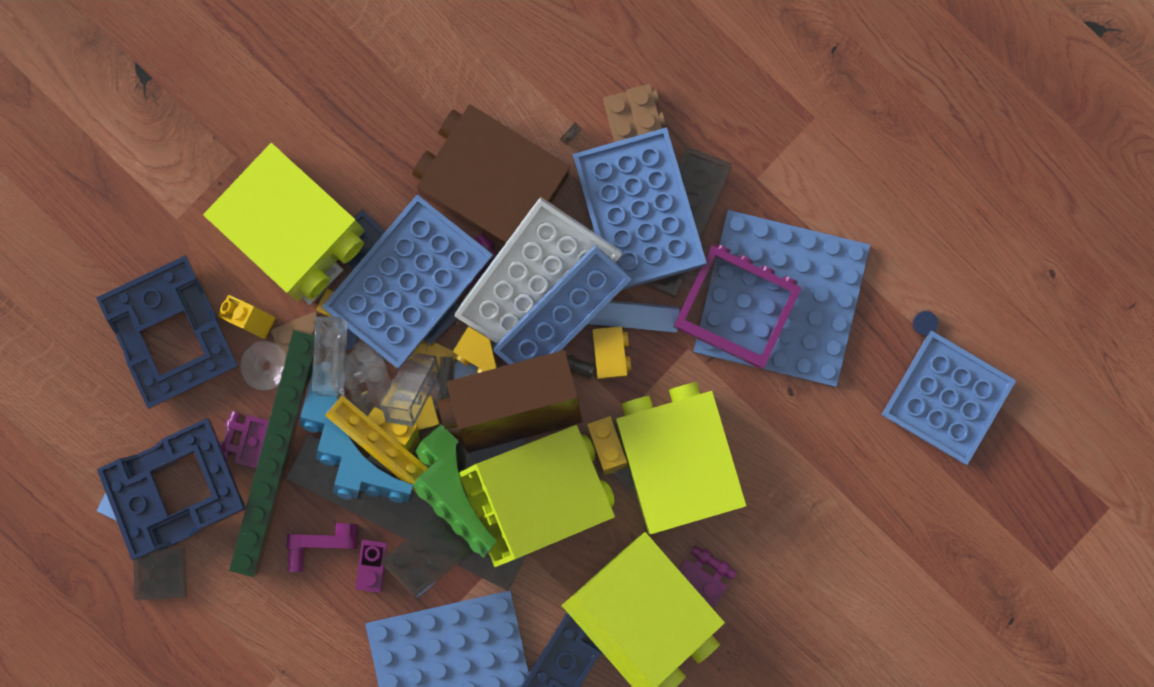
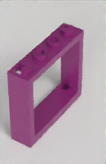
[673,244,801,370]

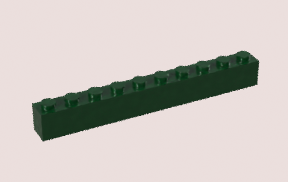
[229,329,321,577]

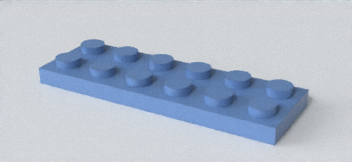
[493,244,632,365]

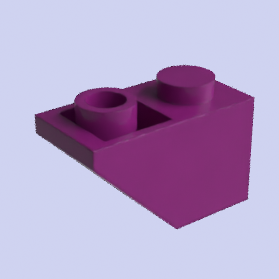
[355,540,387,593]

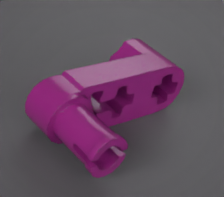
[286,523,358,572]

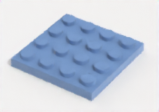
[881,331,1016,465]

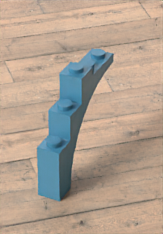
[299,364,413,503]

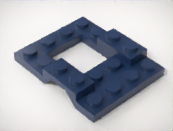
[96,255,239,409]
[97,418,246,561]
[520,612,606,687]

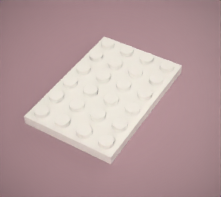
[455,197,622,343]

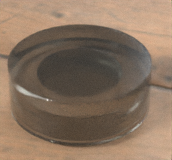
[559,122,582,145]

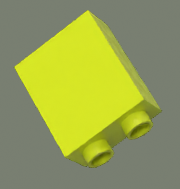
[203,143,365,302]
[615,382,746,534]
[459,425,615,567]
[561,532,725,687]

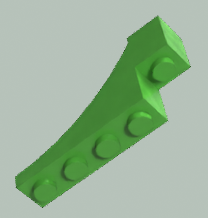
[413,424,497,558]

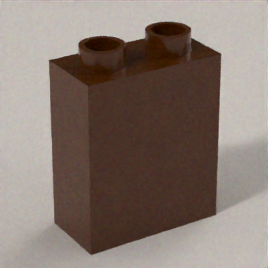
[412,104,570,246]
[437,350,582,453]

